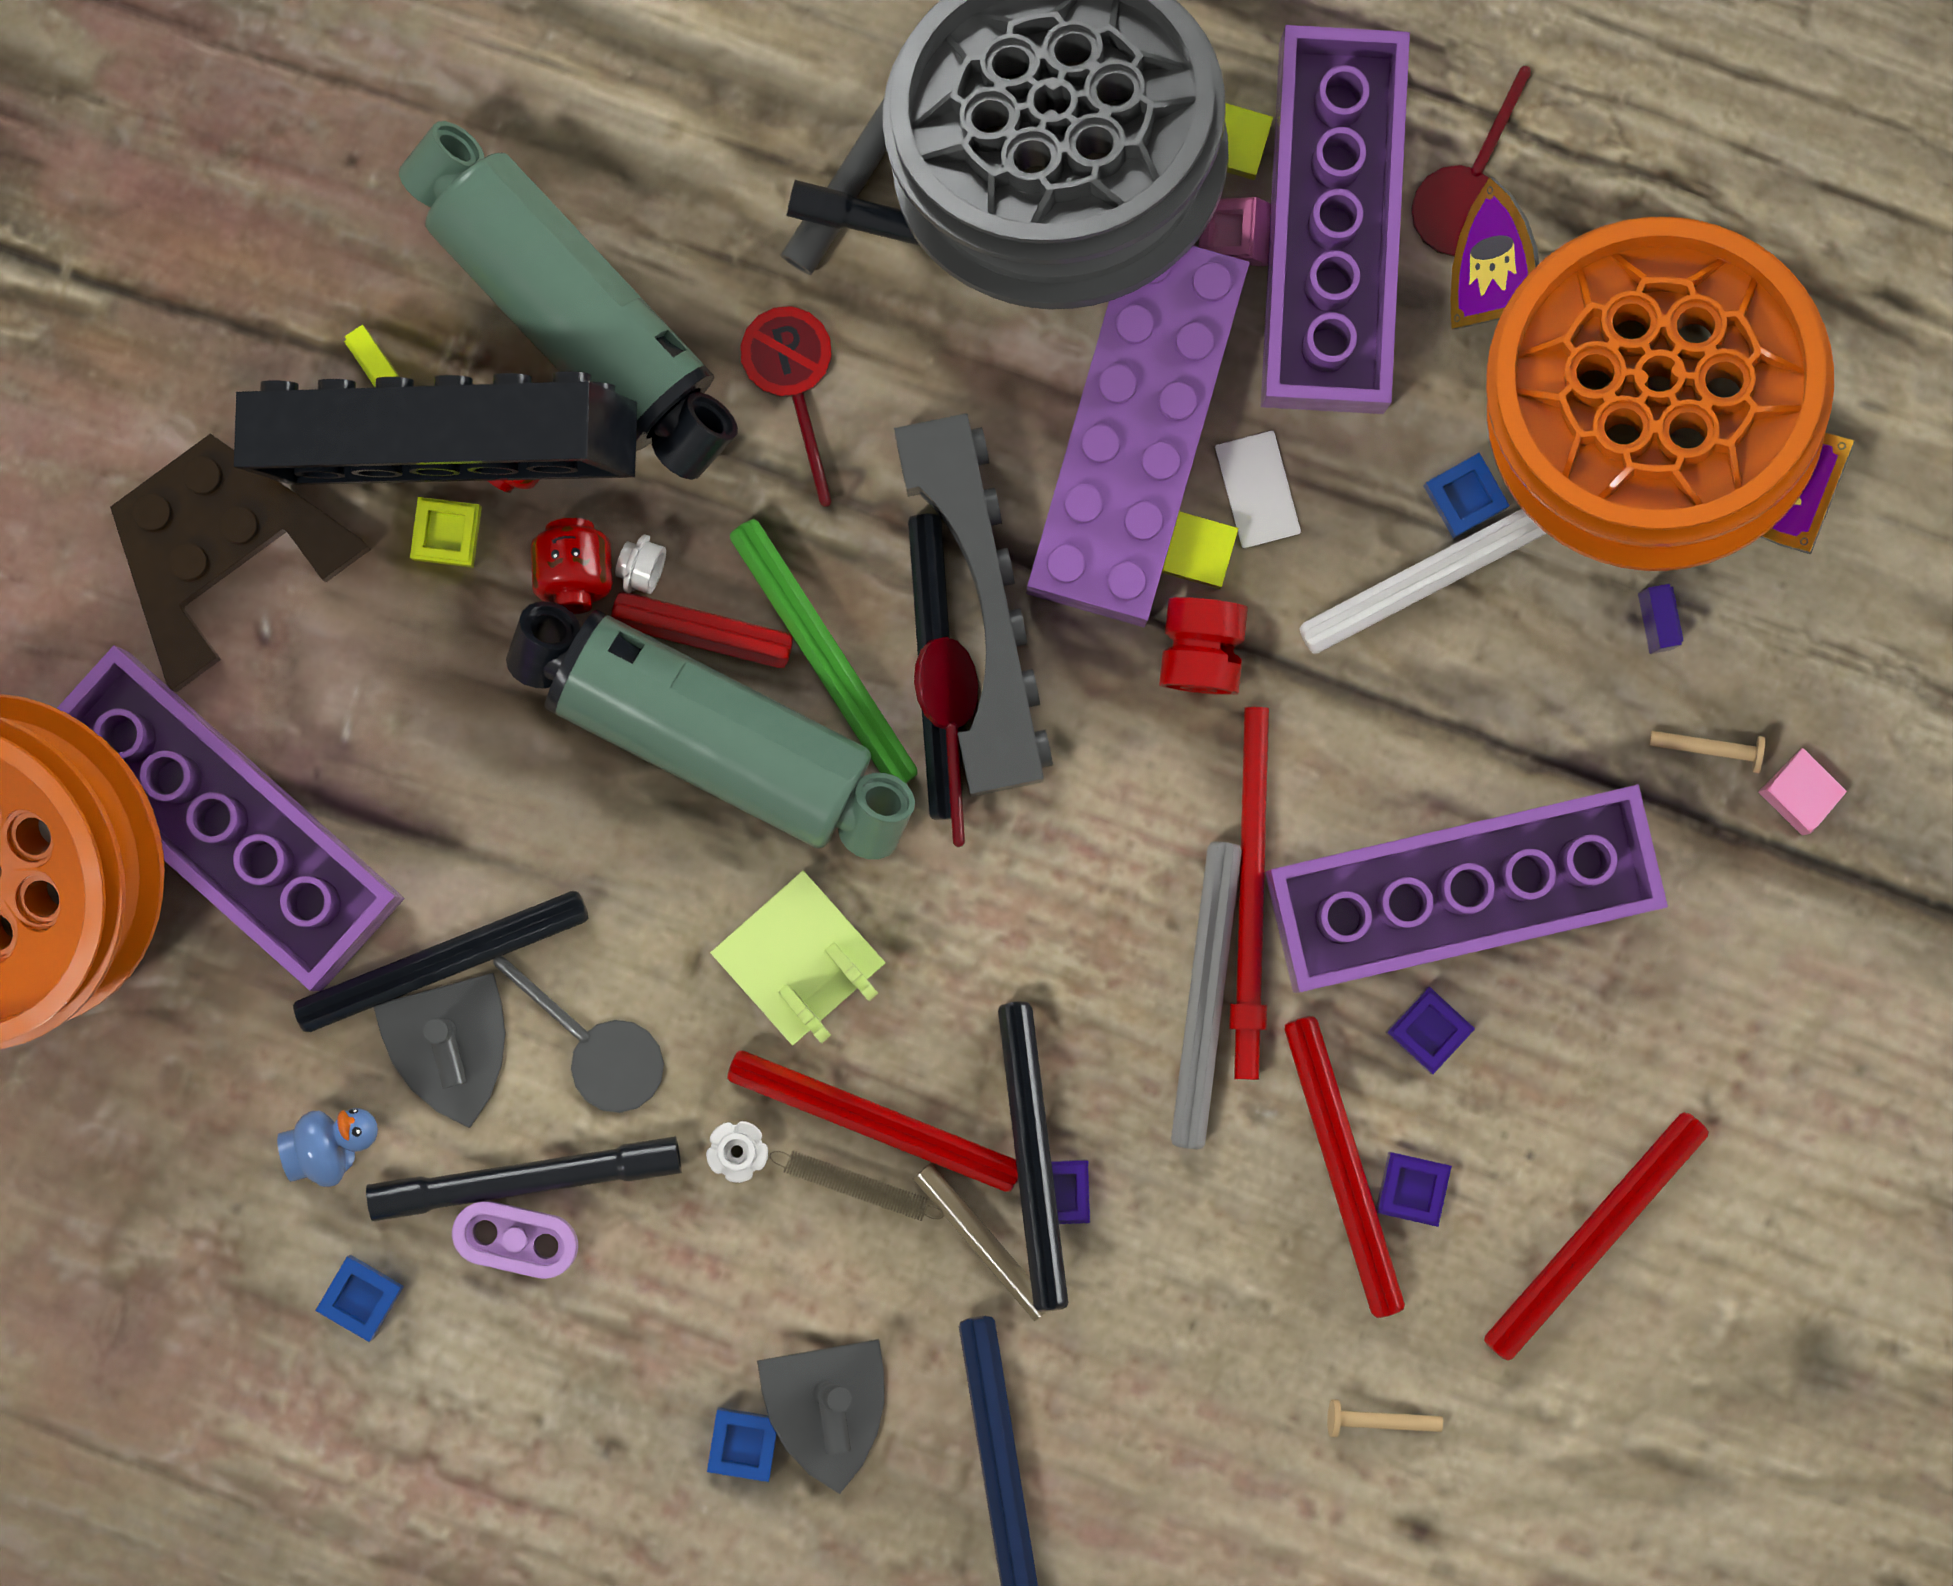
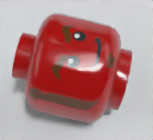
[531,518,612,614]

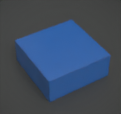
[1423,452,1510,539]
[315,1255,404,1342]
[707,1407,777,1482]

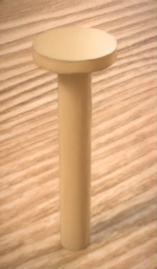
[1649,731,1765,773]
[1327,1399,1443,1437]

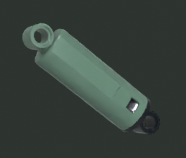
[399,121,738,480]
[506,601,915,860]

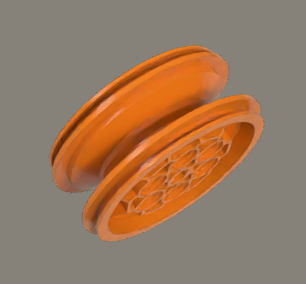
[1486,217,1834,571]
[0,694,165,1049]

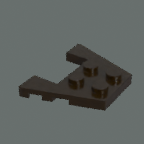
[110,434,371,692]

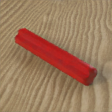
[611,591,793,669]

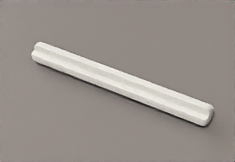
[1299,509,1547,653]

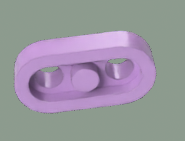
[452,1201,578,1279]

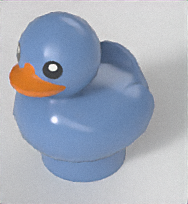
[277,1108,378,1187]

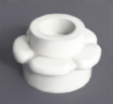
[615,534,666,594]
[706,1121,768,1183]

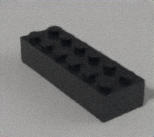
[234,371,637,485]

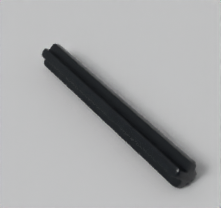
[908,513,951,820]
[293,891,589,1032]
[998,1001,1069,1312]

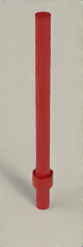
[1229,707,1269,1080]

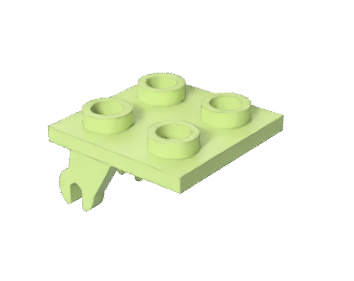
[710,870,886,1046]

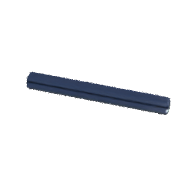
[959,1316,1038,1586]

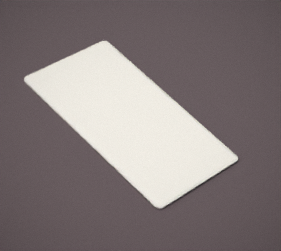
[1215,431,1301,548]

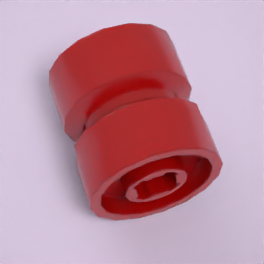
[1159,597,1248,695]

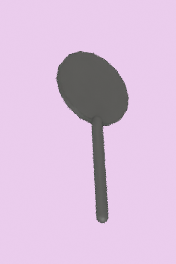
[493,956,664,1113]

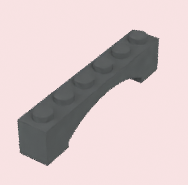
[894,413,1053,797]

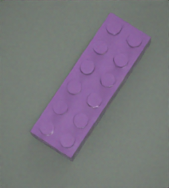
[1261,25,1410,414]
[1026,246,1250,627]
[57,645,405,991]
[1265,784,1668,993]

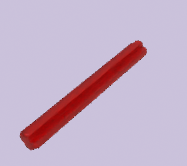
[1284,1016,1405,1318]
[727,1051,1018,1192]
[1484,1112,1709,1361]

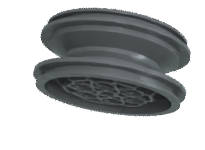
[883,0,1229,310]

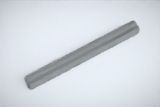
[1171,841,1242,1150]

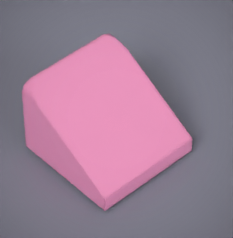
[1199,197,1271,266]
[1758,748,1847,835]

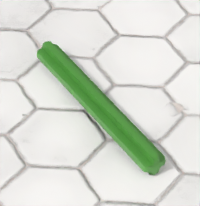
[730,519,918,783]

